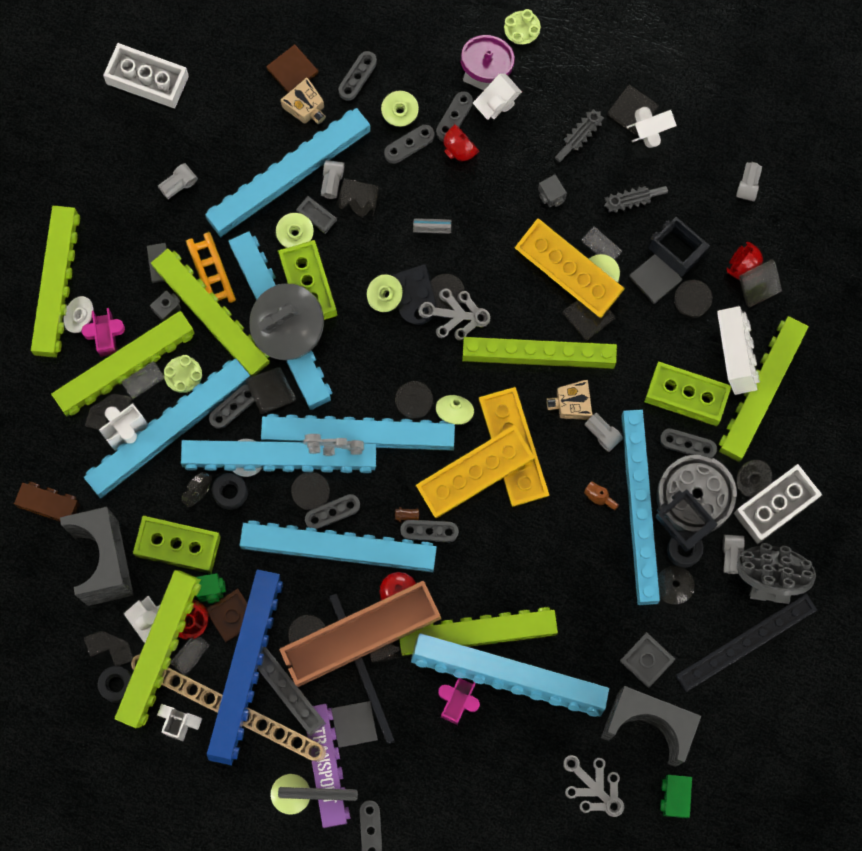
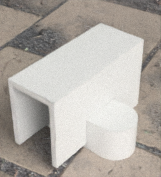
[473,74,522,120]
[627,107,676,148]
[99,403,148,451]
[124,596,161,643]
[157,704,202,741]

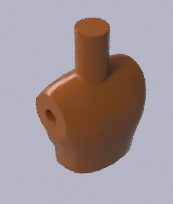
[584,481,619,511]

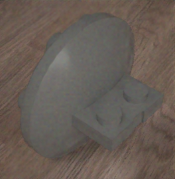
[249,284,324,360]
[737,543,816,604]

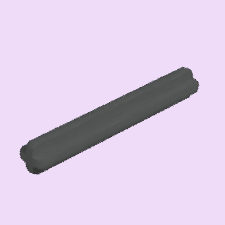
[278,787,358,801]

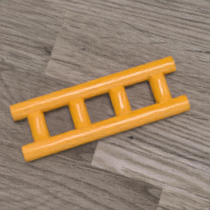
[186,232,236,303]

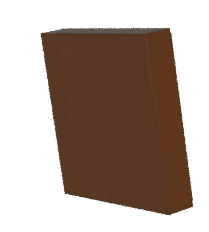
[266,44,318,93]
[207,589,248,643]

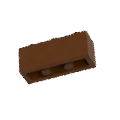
[14,481,80,522]

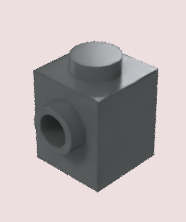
[538,175,567,208]
[150,290,181,322]

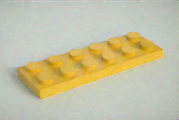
[515,219,625,318]
[479,387,549,507]
[416,425,535,518]

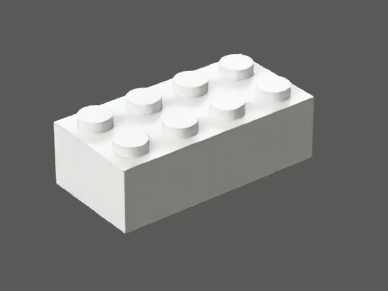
[103,43,189,109]
[717,306,760,395]
[734,464,822,544]

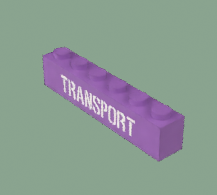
[307,704,350,828]

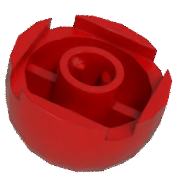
[444,124,479,161]
[727,242,763,280]
[379,572,417,600]
[178,599,209,639]

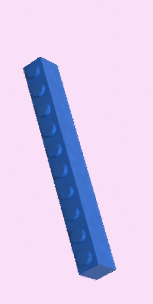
[207,570,283,765]

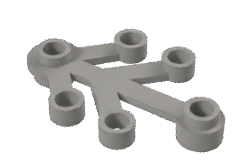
[418,288,490,340]
[303,434,364,456]
[563,755,624,817]

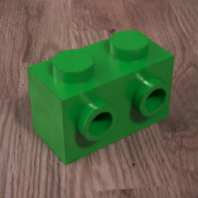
[197,573,226,604]
[660,775,692,818]

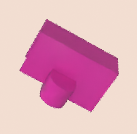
[81,308,125,357]
[439,678,480,724]

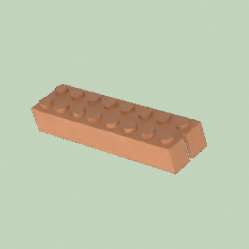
[279,581,441,687]

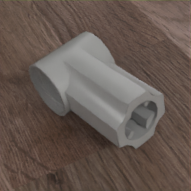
[321,160,344,199]
[736,162,762,201]
[158,163,198,199]
[585,413,623,452]
[722,535,744,574]

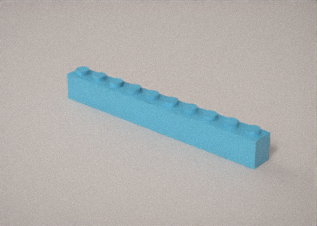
[205,108,370,237]
[229,232,332,410]
[84,358,252,498]
[621,410,660,605]
[261,414,455,450]
[181,440,376,473]
[240,521,436,572]
[411,633,609,717]

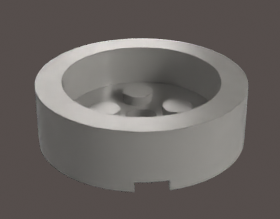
[656,455,737,533]

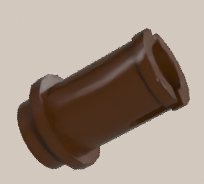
[395,507,419,522]

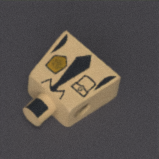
[281,78,326,124]
[547,380,592,420]

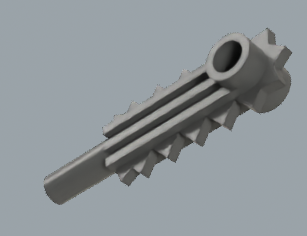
[555,109,604,162]
[604,186,668,213]

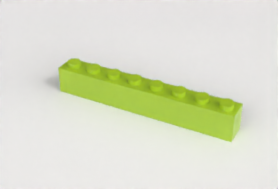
[31,206,80,358]
[151,249,269,378]
[51,311,195,416]
[718,316,809,462]
[463,337,617,369]
[115,570,201,728]
[400,607,558,656]

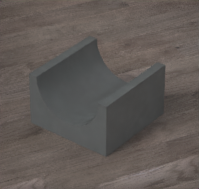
[60,507,134,606]
[601,686,701,767]

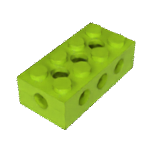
[278,240,337,320]
[644,361,731,426]
[133,516,221,574]

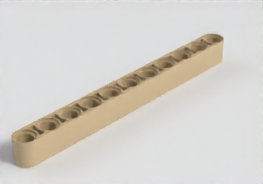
[131,655,326,762]

